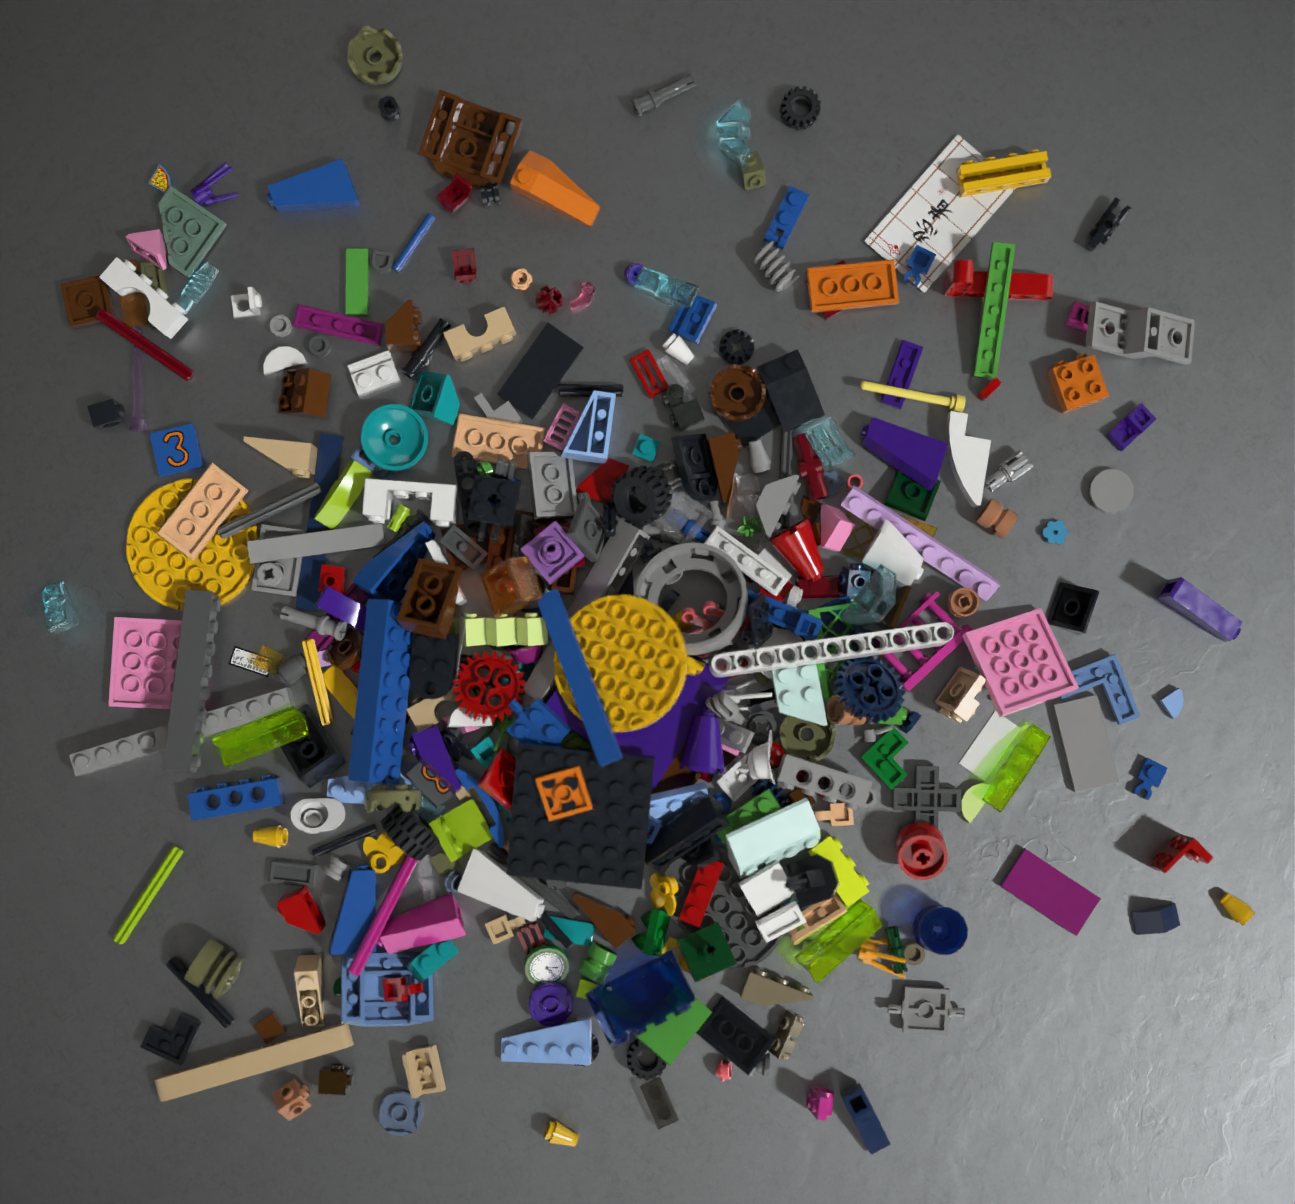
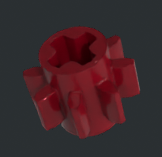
[535,285,563,314]

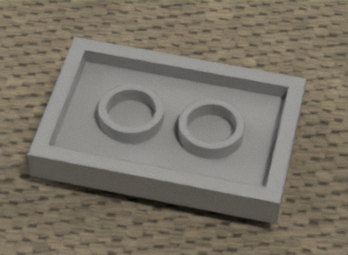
[527,452,578,519]
[251,524,307,597]

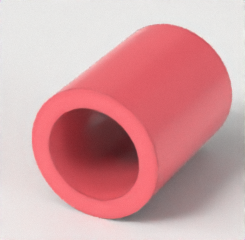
[845,474,863,491]

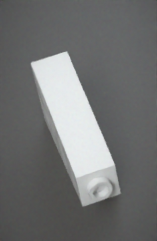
[457,849,545,921]

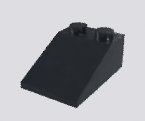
[757,349,825,433]
[270,704,347,788]

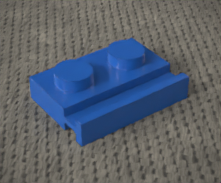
[668,291,717,344]

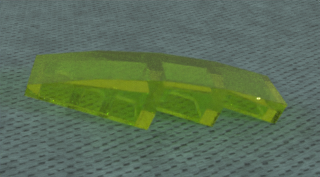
[982,724,1051,812]

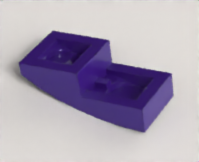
[1106,403,1157,451]

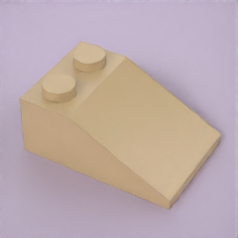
[243,437,318,479]

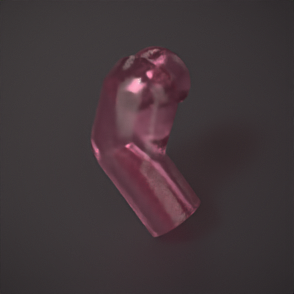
[568,282,595,312]

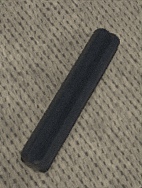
[558,384,623,397]

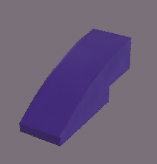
[315,585,367,632]

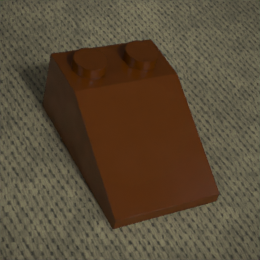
[397,558,462,640]

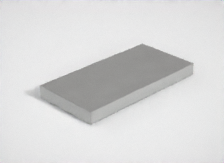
[1052,695,1119,792]

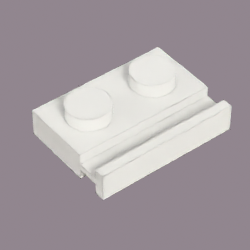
[347,350,401,397]

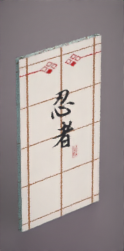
[864,135,1016,294]

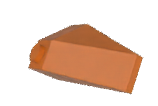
[510,151,600,227]

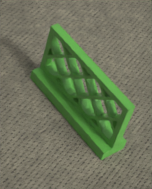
[803,602,861,699]

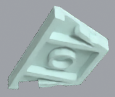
[771,640,828,726]

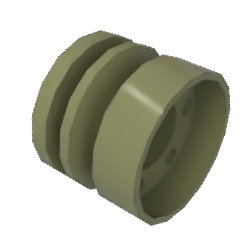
[184,938,244,1000]

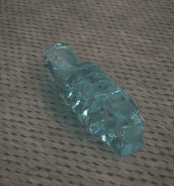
[177,262,219,315]

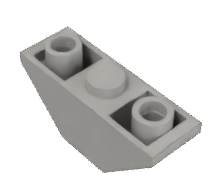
[755,474,801,539]

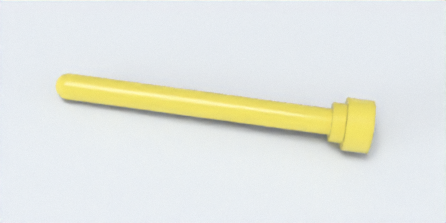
[860,381,966,413]

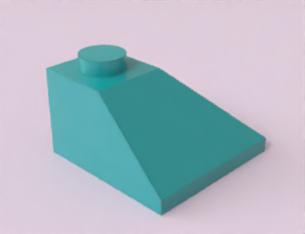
[409,371,460,425]

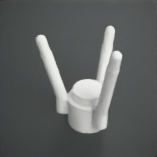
[721,678,772,711]

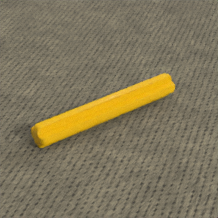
[301,639,334,726]

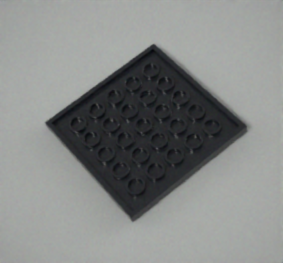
[506,742,655,890]

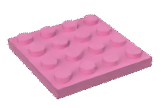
[963,608,1079,717]
[108,617,182,710]

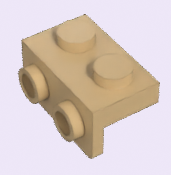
[402,1045,446,1098]

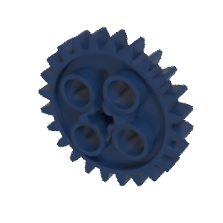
[833,656,905,724]

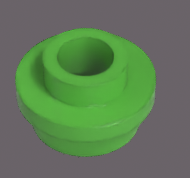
[476,461,495,478]

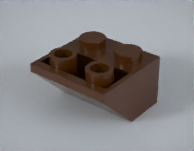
[386,300,422,353]
[278,368,332,418]

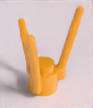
[858,938,906,979]

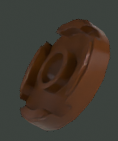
[327,628,364,670]

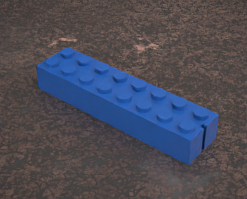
[348,599,413,785]

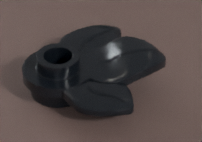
[440,727,473,762]

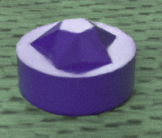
[624,263,647,286]

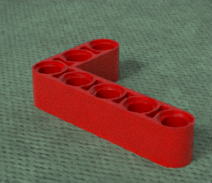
[945,260,1054,300]

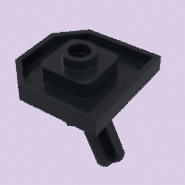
[784,854,840,909]

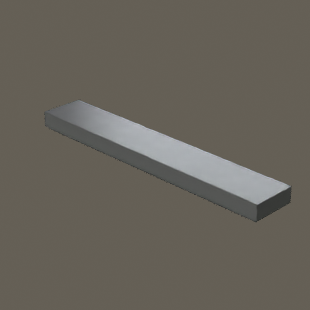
[247,523,385,564]

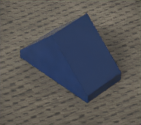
[1131,903,1180,935]

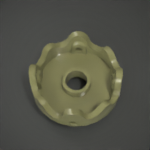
[347,26,403,85]
[779,713,836,763]
[364,784,421,812]

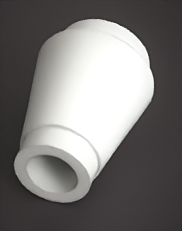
[662,333,695,365]

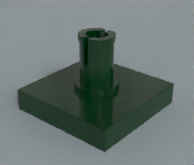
[676,922,737,983]

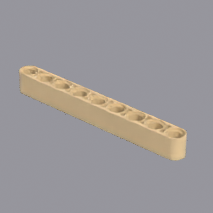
[154,1023,354,1102]

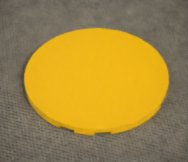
[126,478,260,611]
[554,594,687,732]

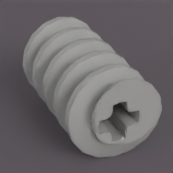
[754,241,799,292]

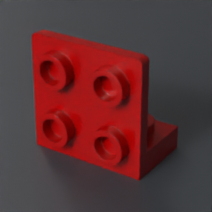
[1150,834,1214,873]

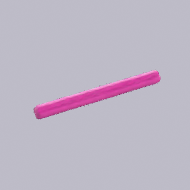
[348,855,418,976]

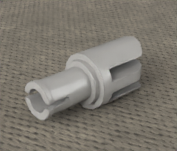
[984,450,1034,492]
[705,691,748,728]

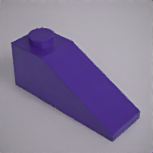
[408,726,461,794]

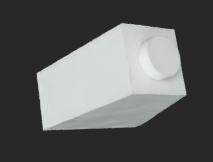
[862,519,924,586]

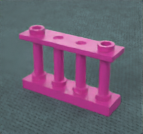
[874,591,973,692]

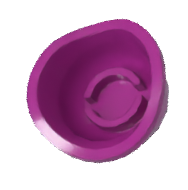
[505,645,543,664]

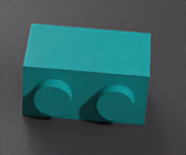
[406,940,460,983]

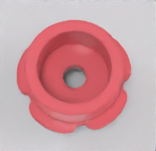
[716,1059,732,1082]

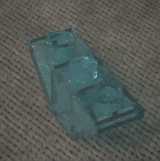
[716,99,751,168]
[633,266,700,309]
[840,564,897,627]
[42,580,79,634]

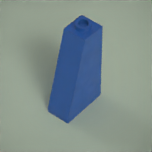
[266,159,360,212]
[328,865,377,955]

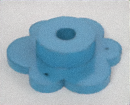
[1042,520,1068,545]

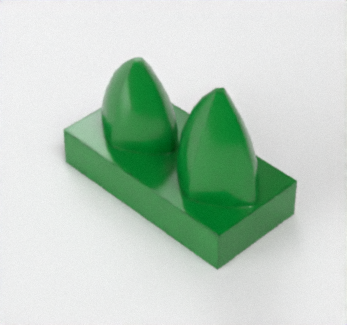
[631,909,671,957]

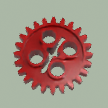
[452,651,526,724]

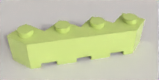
[448,612,548,646]

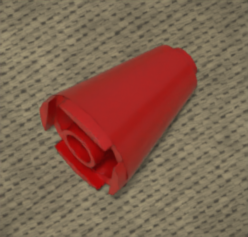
[770,518,825,583]

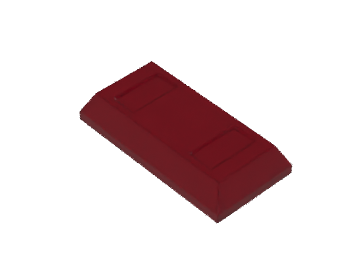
[795,575,840,599]

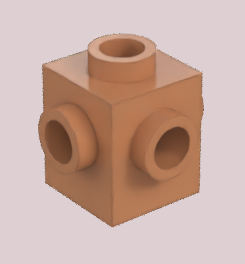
[272,1079,312,1121]

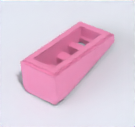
[543,403,582,452]

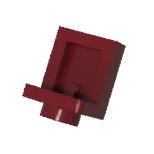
[436,173,473,214]
[452,248,477,283]

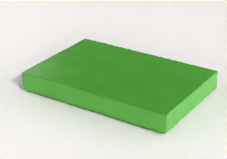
[634,983,712,1066]

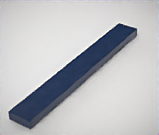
[296,433,344,611]

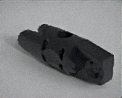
[1086,197,1131,251]

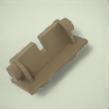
[769,1010,805,1060]

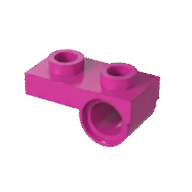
[806,1087,834,1121]

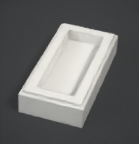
[756,901,806,943]

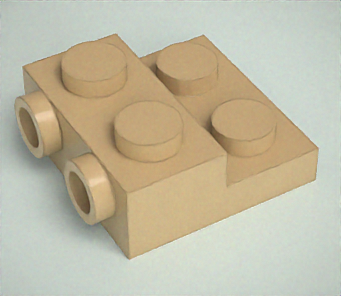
[934,666,986,723]

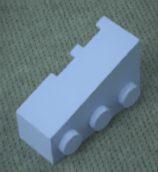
[561,390,616,464]

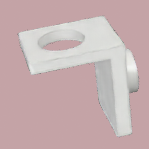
[231,287,262,318]

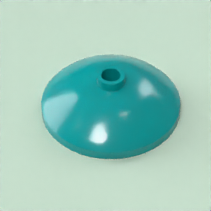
[361,404,428,471]

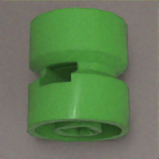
[578,941,618,984]

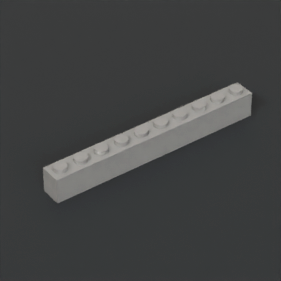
[511,519,650,719]
[69,688,297,777]

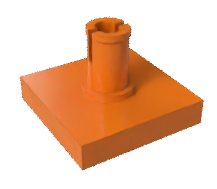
[535,765,593,821]

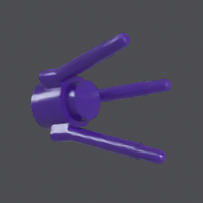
[190,163,239,207]

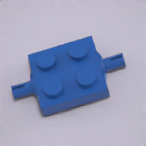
[507,698,571,746]

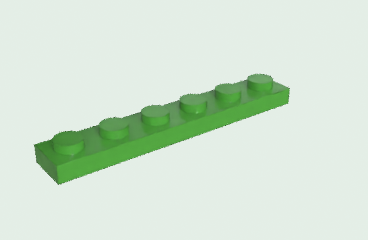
[973,242,1016,378]

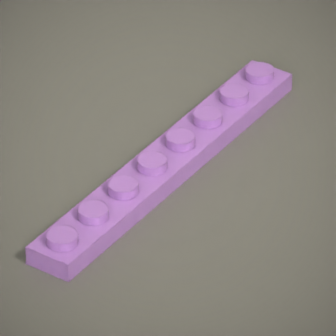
[840,485,1000,602]

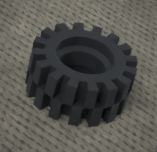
[780,86,821,130]
[627,1038,666,1080]

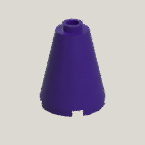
[679,711,725,773]

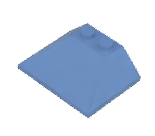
[341,952,434,1027]

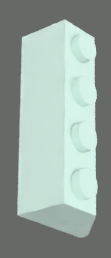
[726,797,821,879]

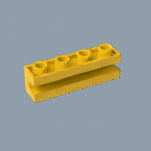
[956,149,1051,197]

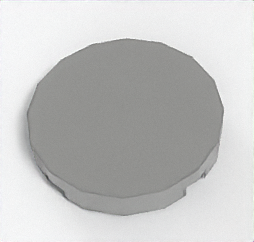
[1088,469,1134,513]

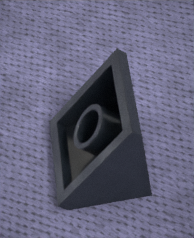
[1047,582,1100,635]

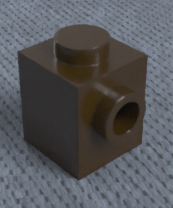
[318,1064,353,1095]

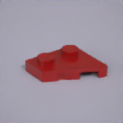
[576,458,629,504]

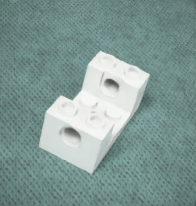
[363,479,460,529]

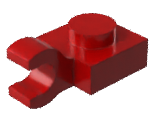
[382,977,423,1002]

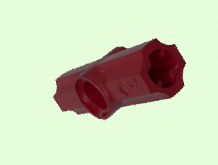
[793,432,829,502]

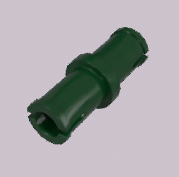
[884,926,908,974]

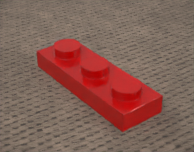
[678,861,724,927]

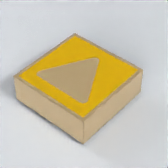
[661,935,683,966]

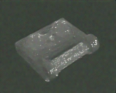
[656,491,714,544]

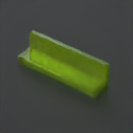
[212,706,309,767]
[794,899,883,983]

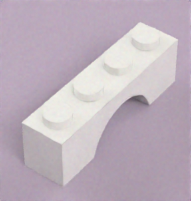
[100,257,188,339]

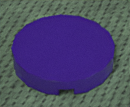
[529,981,574,1027]

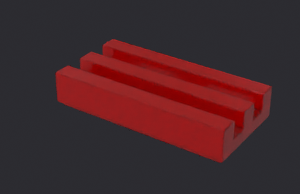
[629,349,669,399]

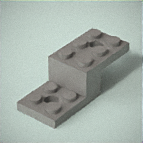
[1085,302,1195,364]

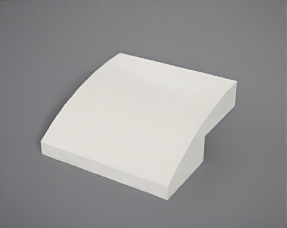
[738,860,796,917]

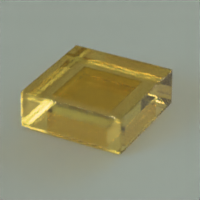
[253,645,285,675]

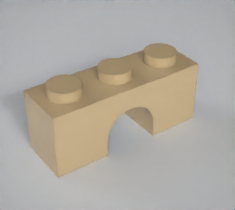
[444,307,516,362]
[407,677,477,732]

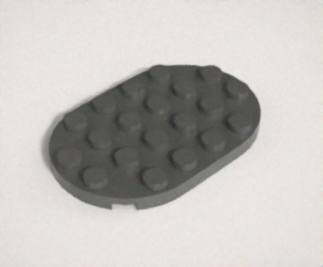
[664,846,782,967]

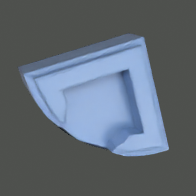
[1159,688,1184,719]

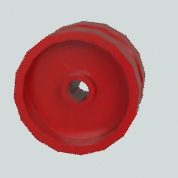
[895,822,948,880]

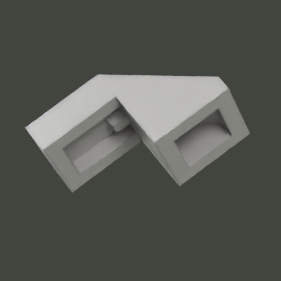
[474,393,522,424]

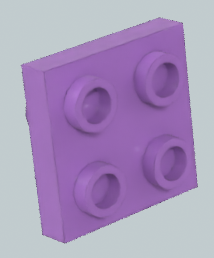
[520,521,585,585]

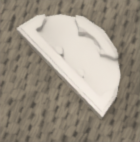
[263,346,308,375]
[787,586,803,607]
[447,707,493,727]

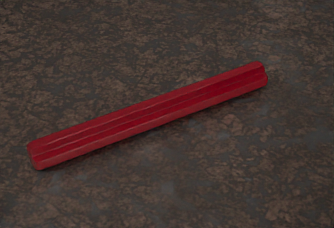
[96,308,194,381]

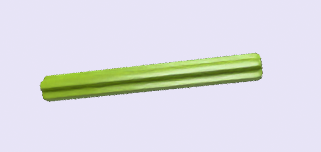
[113,845,183,945]

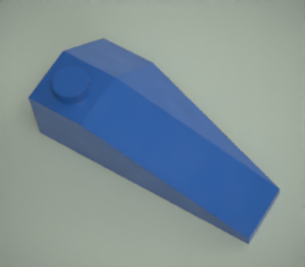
[352,521,436,602]

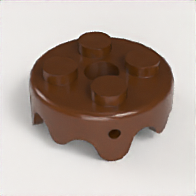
[710,365,766,422]

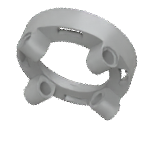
[635,543,748,655]

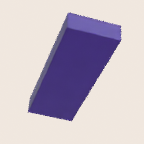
[880,340,923,410]

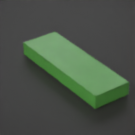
[345,249,369,316]

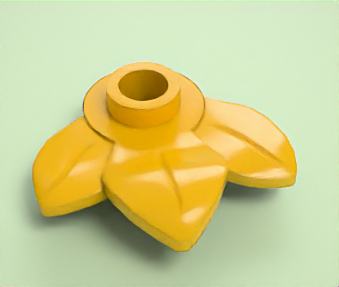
[363,831,407,873]
[649,873,678,916]

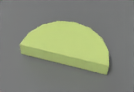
[961,783,996,823]

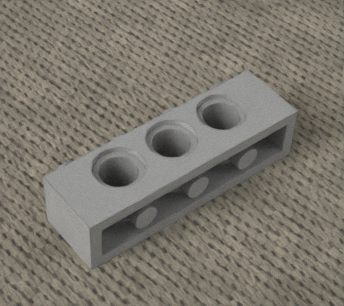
[775,754,872,810]

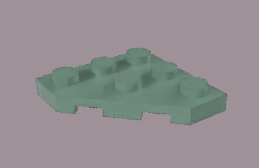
[158,186,227,279]

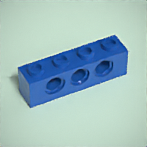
[187,774,285,821]

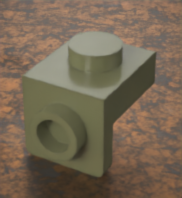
[736,152,766,190]

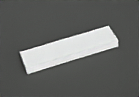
[704,526,789,596]

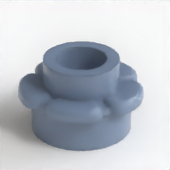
[444,871,463,893]

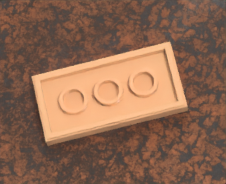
[451,413,546,471]
[157,463,249,560]

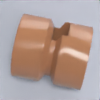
[976,498,1018,539]
[945,587,980,618]
[826,695,867,725]

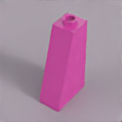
[378,892,466,954]

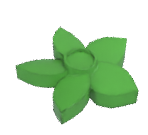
[736,515,762,540]

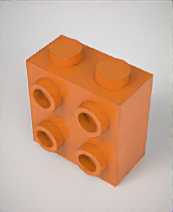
[1048,353,1109,413]

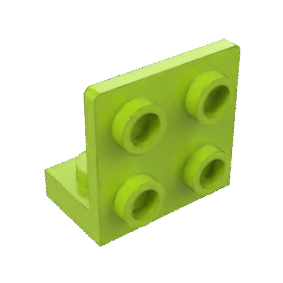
[429,799,494,863]

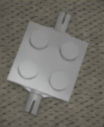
[887,986,965,1035]

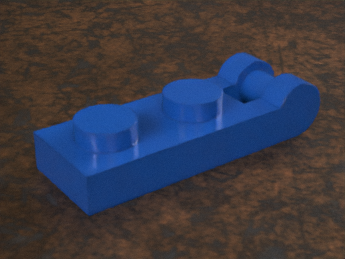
[763,186,809,250]

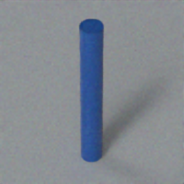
[392,213,435,273]

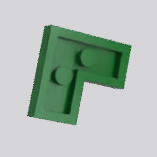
[860,726,909,790]

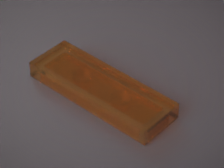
[120,259,149,328]

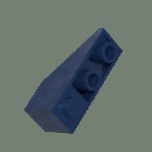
[840,1083,891,1155]

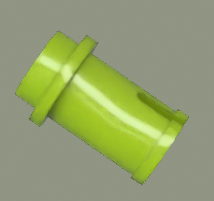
[386,503,411,533]

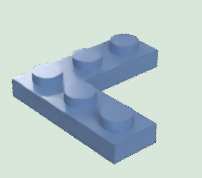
[1059,654,1141,725]

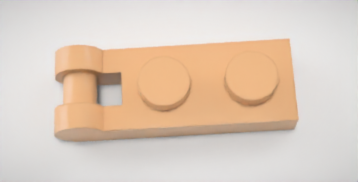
[788,893,847,945]

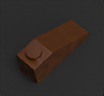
[707,432,742,505]
[572,892,637,949]

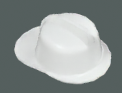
[748,729,776,784]
[290,798,346,834]

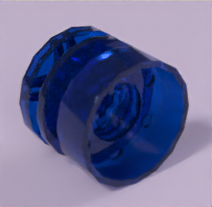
[913,905,968,955]

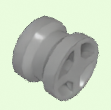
[257,563,283,586]
[323,854,351,882]

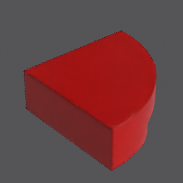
[977,377,1001,401]

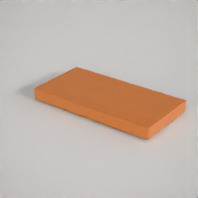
[806,259,899,313]

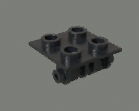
[740,593,773,650]

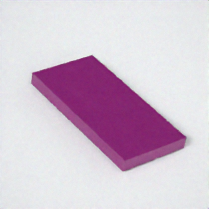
[1000,848,1101,936]

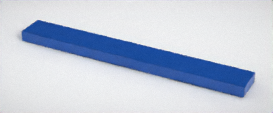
[536,589,623,767]

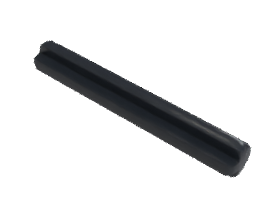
[166,956,235,1028]

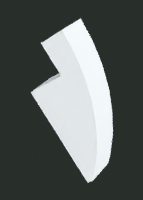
[946,411,991,508]

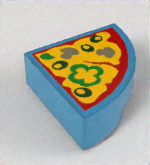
[148,165,172,194]

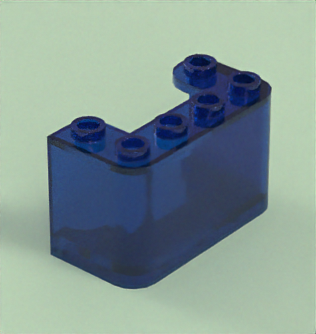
[585,950,696,1047]

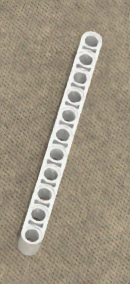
[709,622,954,677]

